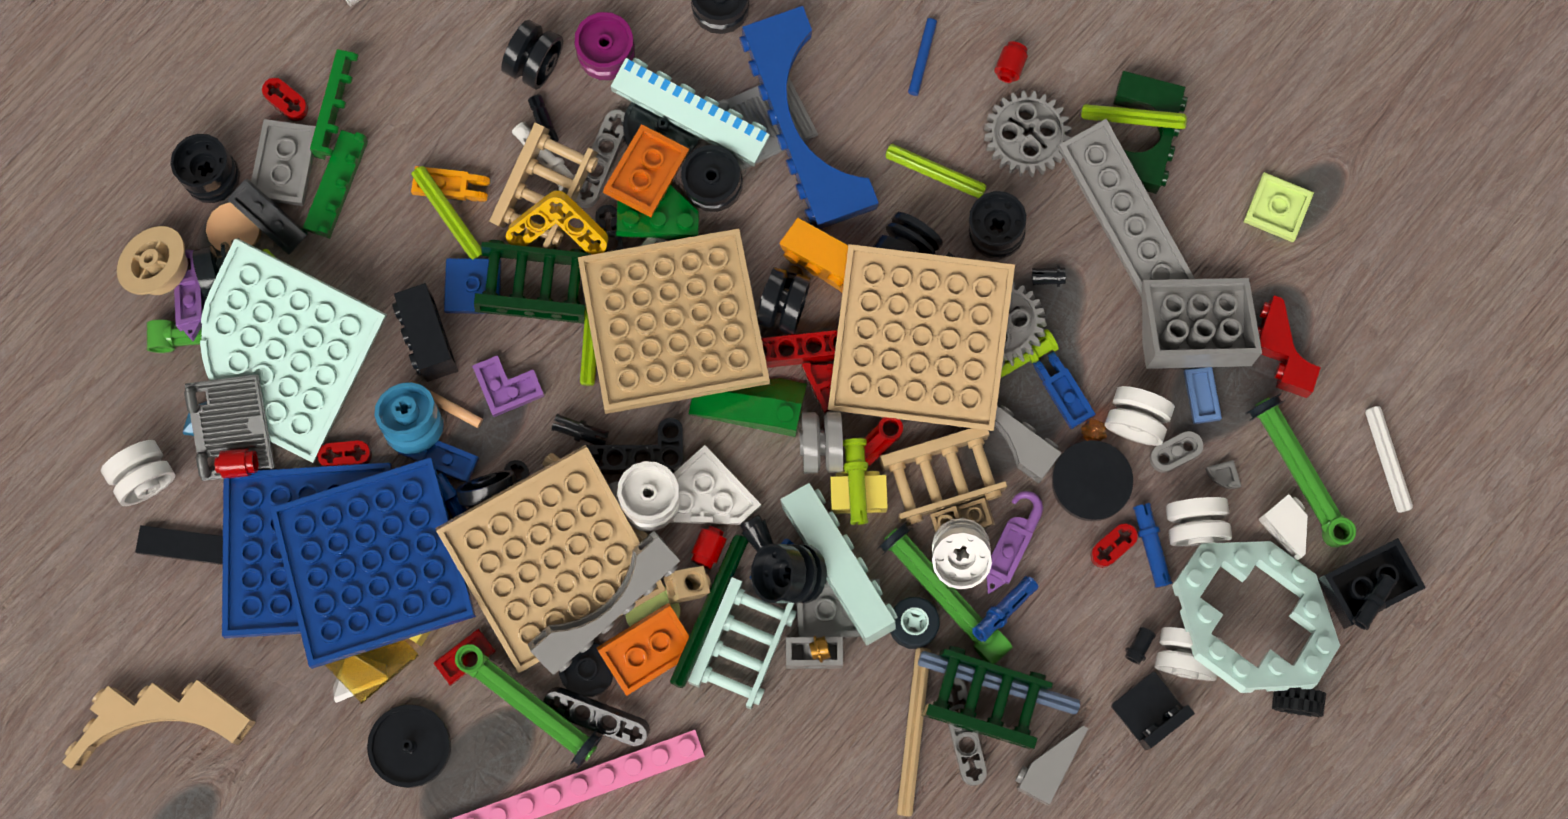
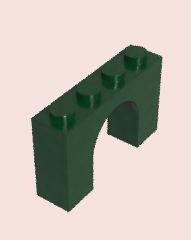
[1113,71,1188,194]

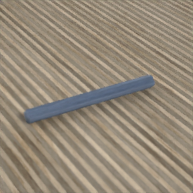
[918,651,1080,714]

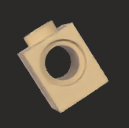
[663,566,711,604]

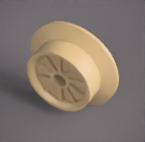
[117,226,188,295]

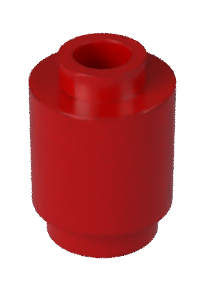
[994,41,1028,83]
[214,448,259,479]
[691,526,727,569]

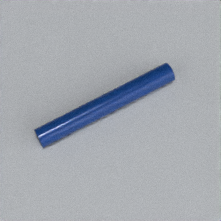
[908,18,937,96]

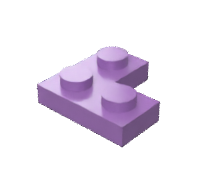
[472,355,544,417]

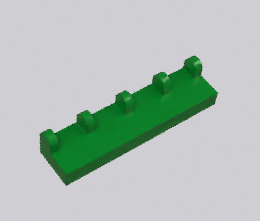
[310,49,359,160]
[303,130,368,239]

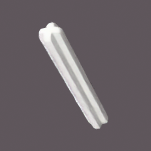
[1365,406,1413,512]

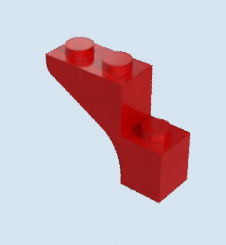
[1258,295,1321,398]

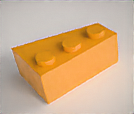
[779,218,848,293]

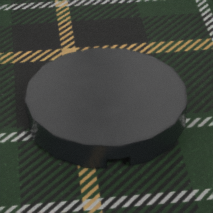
[559,642,614,698]

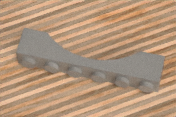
[995,405,1061,484]
[528,531,680,675]

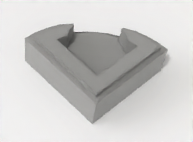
[1205,460,1241,489]

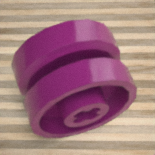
[574,12,635,80]

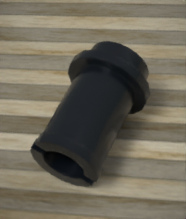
[1032,265,1066,287]
[1125,627,1156,665]

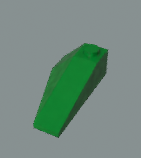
[688,378,807,437]

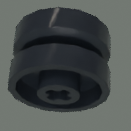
[691,0,750,34]
[501,20,563,90]
[681,145,743,212]
[757,267,811,335]
[456,470,518,511]

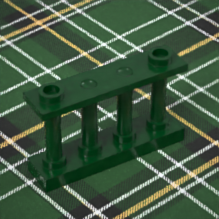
[474,240,591,324]
[921,646,1053,749]

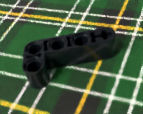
[578,418,684,474]

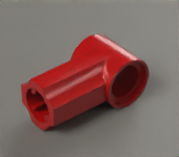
[864,417,903,467]

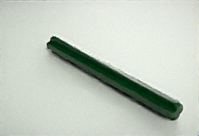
[670,534,748,688]

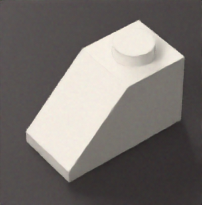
[1258,494,1308,560]

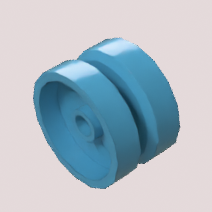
[374,382,444,454]

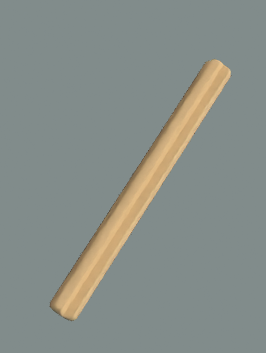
[897,647,931,817]

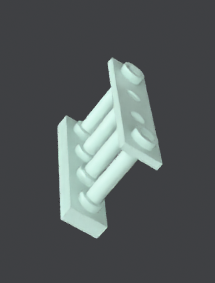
[688,577,797,709]

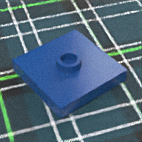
[444,258,502,314]

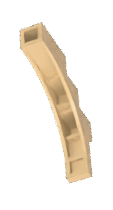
[62,680,256,770]

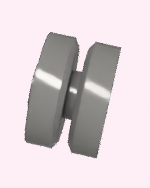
[799,411,843,474]

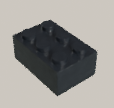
[392,283,459,382]
[1318,538,1426,629]

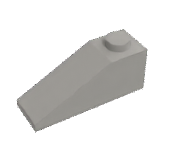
[1015,726,1088,805]

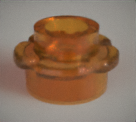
[1081,419,1107,441]

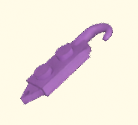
[174,249,205,341]
[986,491,1043,594]

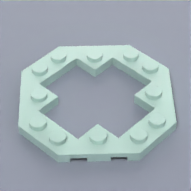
[1172,541,1340,693]

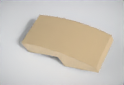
[930,498,995,532]

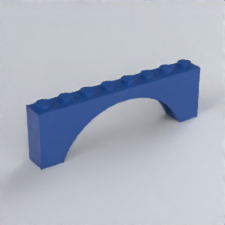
[739,6,879,230]

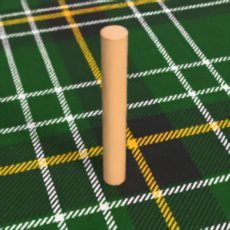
[409,380,483,428]

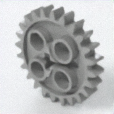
[984,91,1072,177]
[1002,282,1047,368]

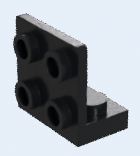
[1111,672,1195,751]

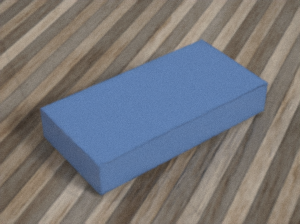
[1183,367,1222,424]

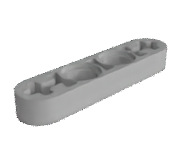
[576,110,625,208]
[948,677,987,786]

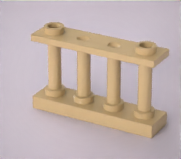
[489,123,598,249]
[879,428,1007,525]

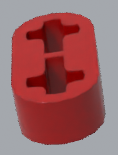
[262,78,308,121]
[317,440,372,467]
[1090,524,1138,568]

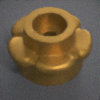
[809,635,831,663]

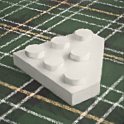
[647,445,761,525]

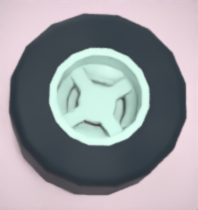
[890,597,940,649]

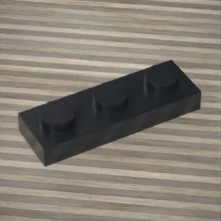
[227,179,308,255]

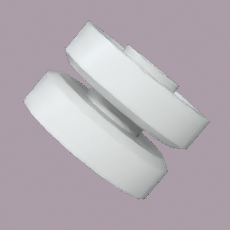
[1105,386,1175,446]
[101,440,176,506]
[617,461,679,531]
[1166,497,1232,546]
[1154,627,1224,681]

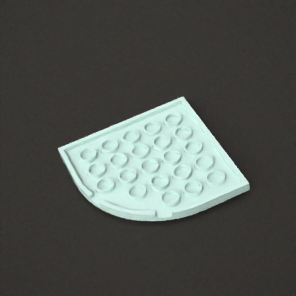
[200,238,387,463]

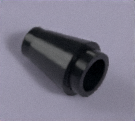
[740,515,774,552]

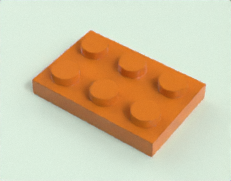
[603,124,689,218]
[596,603,689,696]

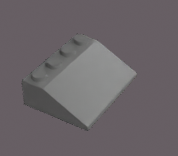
[1142,278,1262,369]

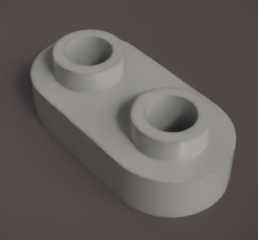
[1150,431,1203,473]

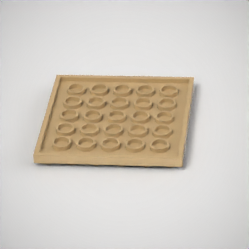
[578,228,770,414]
[828,244,1015,431]
[435,445,666,674]

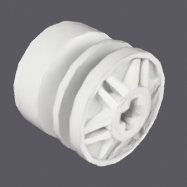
[932,518,992,589]

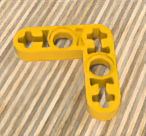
[506,191,609,255]

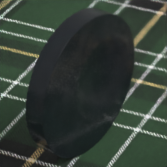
[623,102,699,159]
[1052,440,1133,521]
[367,705,451,788]

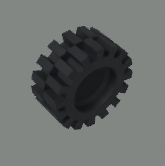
[1272,687,1326,717]

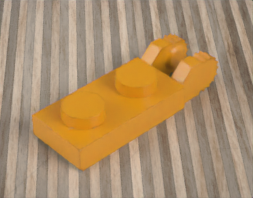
[411,166,490,202]

